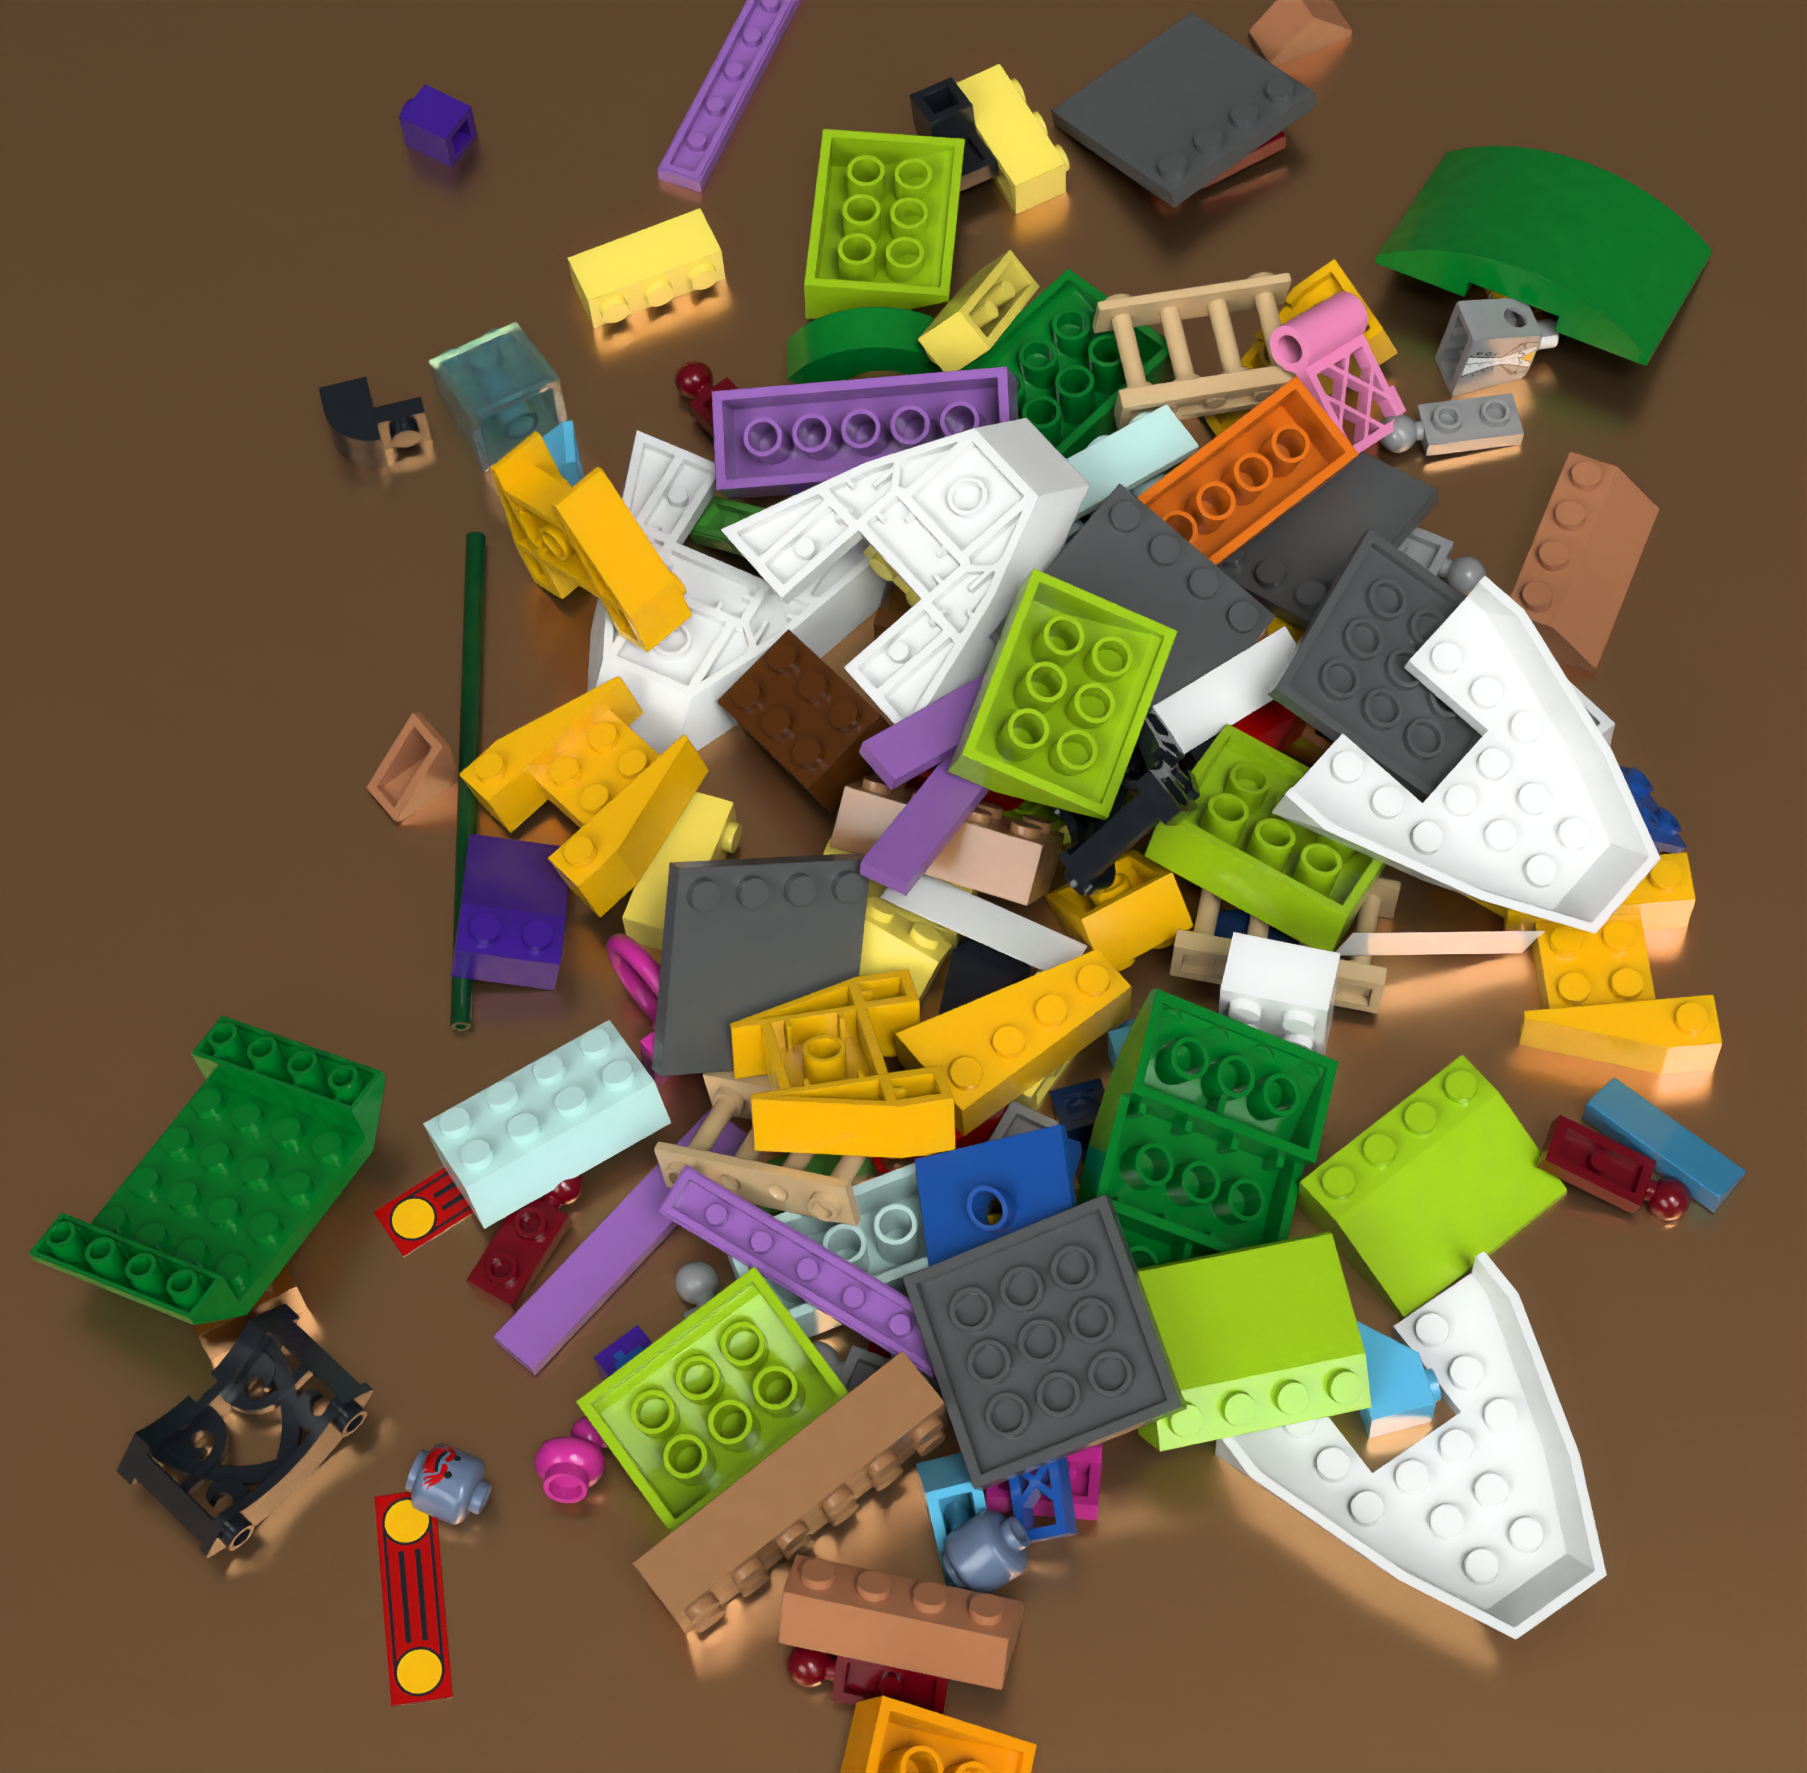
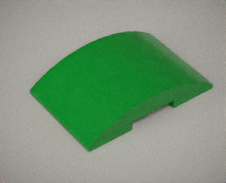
[1375,146,1712,366]
[1077,989,1339,1269]

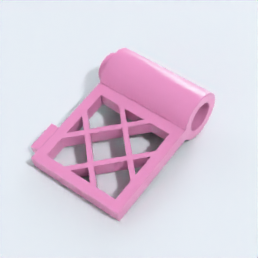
[1270,291,1406,453]

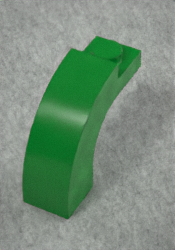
[787,307,943,384]

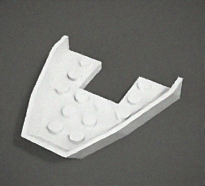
[721,418,1090,724]
[587,430,894,755]
[1271,576,1661,934]
[1215,1251,1607,1639]

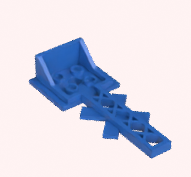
[915,1124,1082,1543]

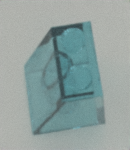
[429,322,568,473]

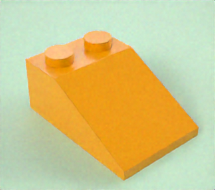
[840,1696,1037,1773]

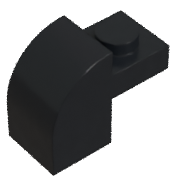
[910,77,1000,192]
[319,377,432,468]

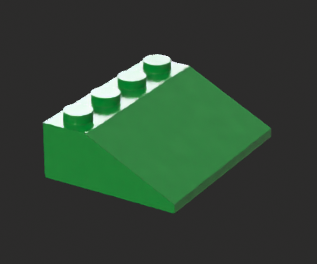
[959,268,1175,459]

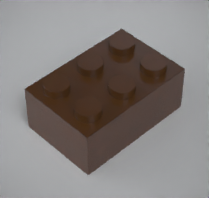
[717,629,890,814]

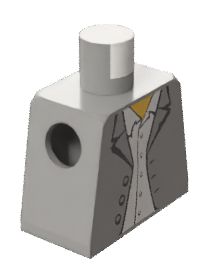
[1435,298,1559,397]

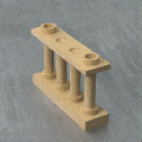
[1092,272,1296,430]
[1170,876,1401,1014]
[654,1071,867,1226]

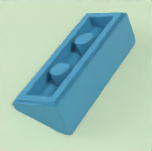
[1582,1077,1746,1213]

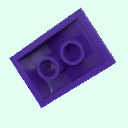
[451,834,568,990]

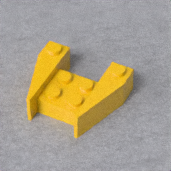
[490,431,692,652]
[459,676,709,918]
[1503,852,1722,1074]
[730,969,956,1158]

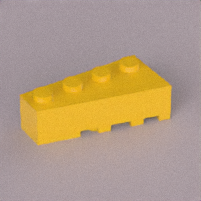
[895,949,1132,1136]

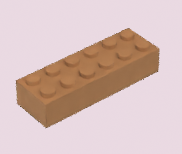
[632,1351,950,1634]

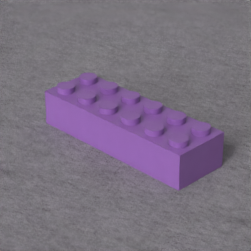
[712,367,1018,499]

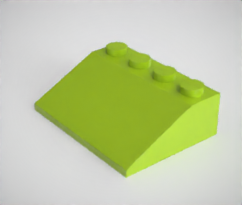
[804,129,965,319]
[947,568,1178,821]
[1144,724,1386,952]
[1297,1054,1567,1320]
[1137,1231,1372,1451]
[576,1266,849,1533]

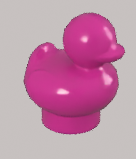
[534,1416,608,1503]

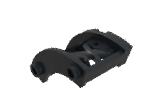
[1050,707,1200,896]
[117,1303,374,1558]

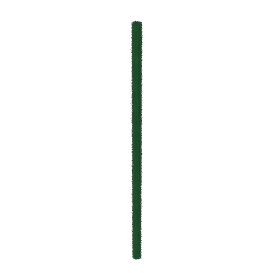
[450,532,486,1031]

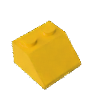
[1045,849,1194,972]

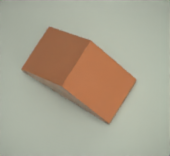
[1248,0,1352,67]
[366,711,458,822]

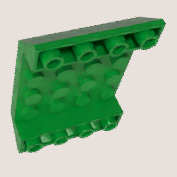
[28,1015,386,1325]

